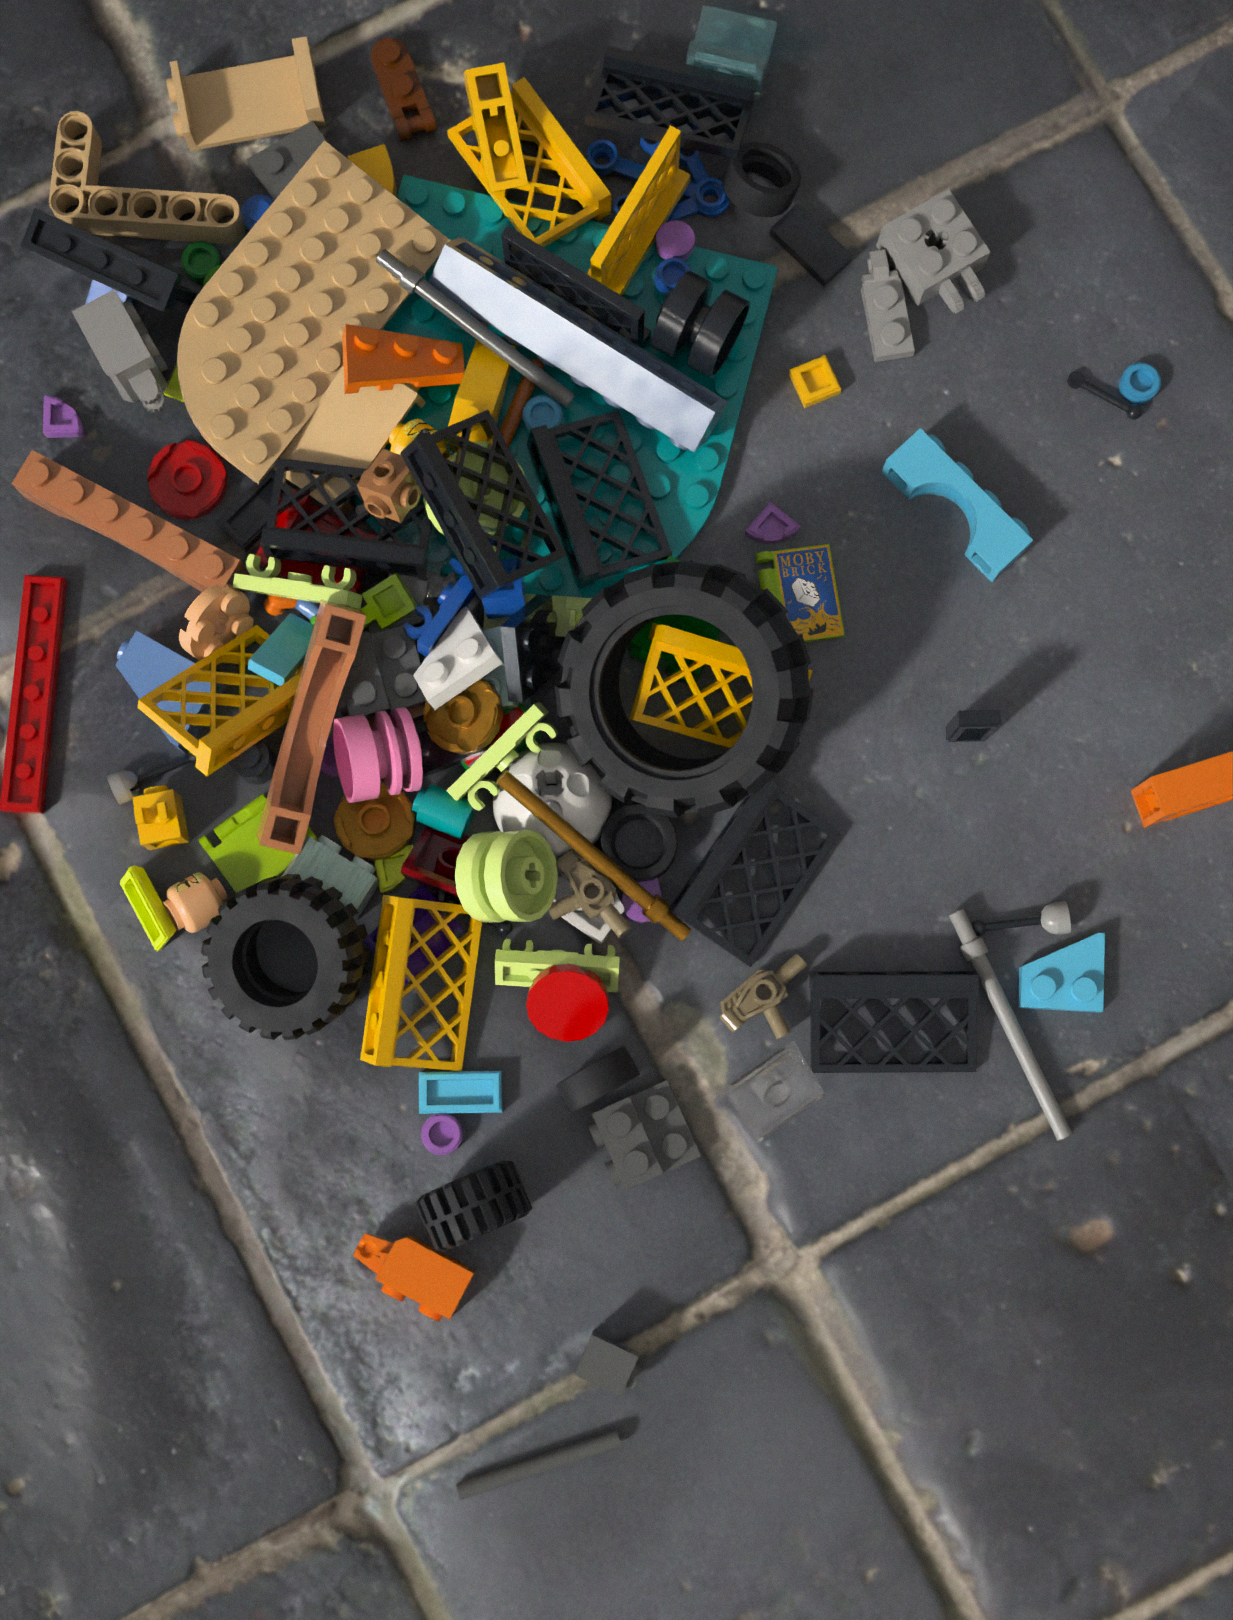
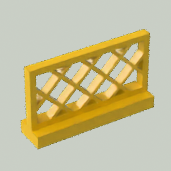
[447,77,611,248]
[587,125,691,296]
[629,623,813,748]
[137,625,304,776]
[360,895,482,1071]

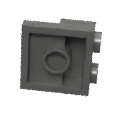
[338,625,426,721]
[588,1080,701,1191]

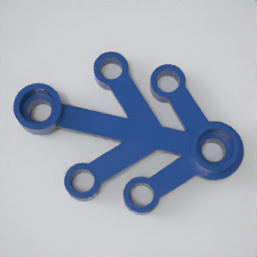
[587,137,730,222]

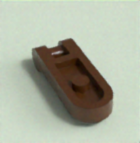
[371,37,437,141]

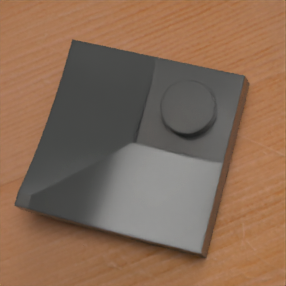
[247,121,328,201]

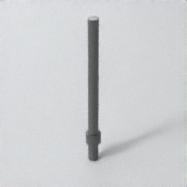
[376,249,576,408]

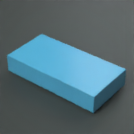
[247,613,314,686]
[419,1071,502,1114]

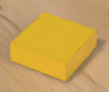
[789,355,841,409]

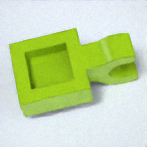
[360,573,417,629]

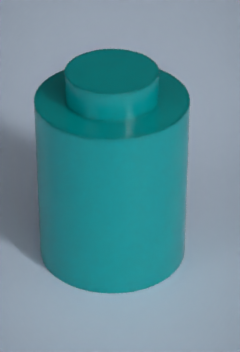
[412,784,476,840]

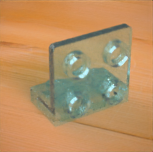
[686,6,777,95]

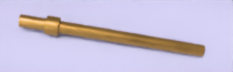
[496,770,691,941]

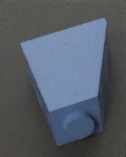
[116,631,227,754]

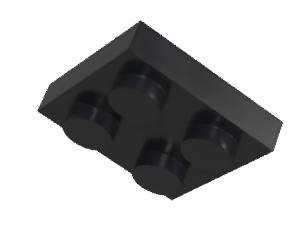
[500,594,560,703]

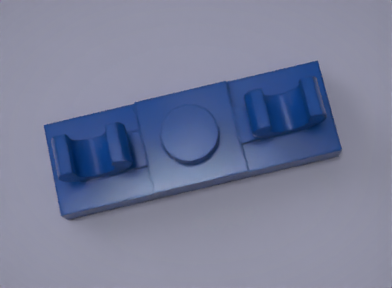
[403,558,476,657]

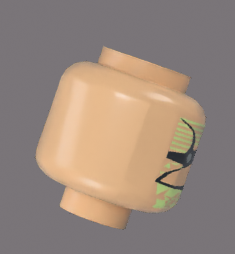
[163,872,228,933]

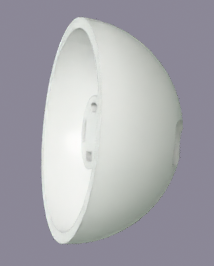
[493,742,613,859]

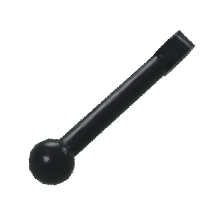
[1067,371,1142,420]
[434,891,513,936]

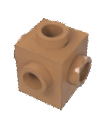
[357,449,422,523]

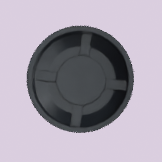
[651,270,751,379]

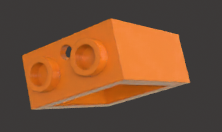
[1130,751,1233,828]

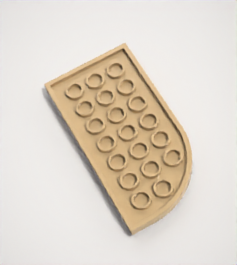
[177,140,451,485]

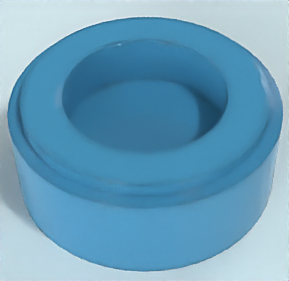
[1119,362,1161,405]
[523,395,563,433]

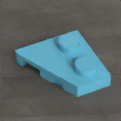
[1018,933,1105,1013]

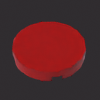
[147,440,228,519]
[526,964,609,1042]

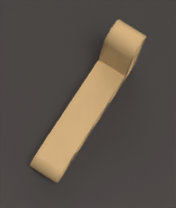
[49,111,247,244]

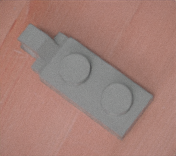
[861,249,915,362]

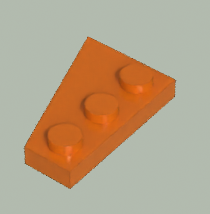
[342,324,465,394]

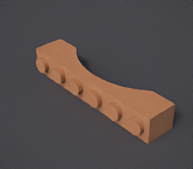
[11,450,249,592]
[257,599,367,855]

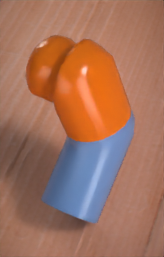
[264,595,320,620]

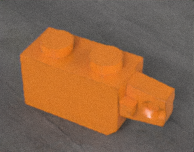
[353,1233,477,1322]

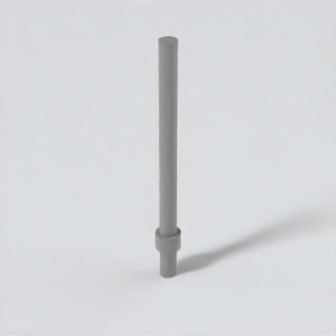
[949,909,1072,1141]

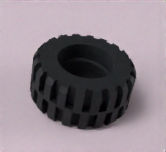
[201,874,371,1040]

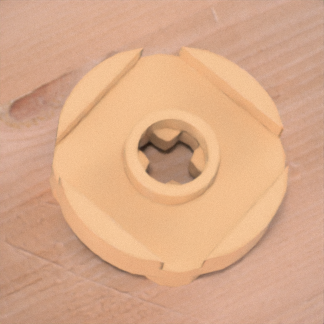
[179,583,254,660]

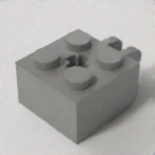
[876,188,991,314]
[72,289,168,414]

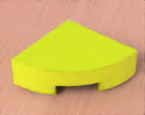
[374,845,414,894]

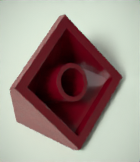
[400,826,470,900]

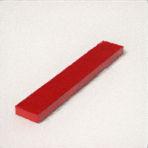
[0,575,68,814]

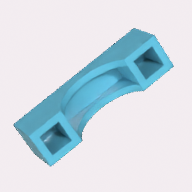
[881,428,1033,582]

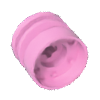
[332,707,423,803]

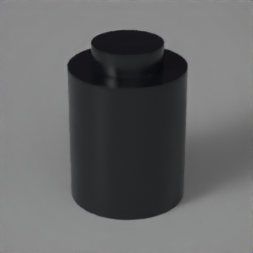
[229,740,277,785]

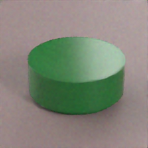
[181,241,222,283]

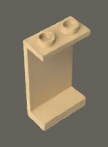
[166,36,326,151]
[273,366,426,518]

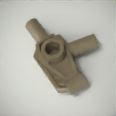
[548,849,632,938]
[719,953,807,1039]

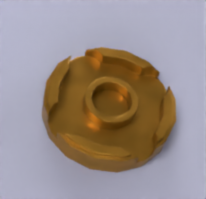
[423,677,503,755]
[334,781,416,862]

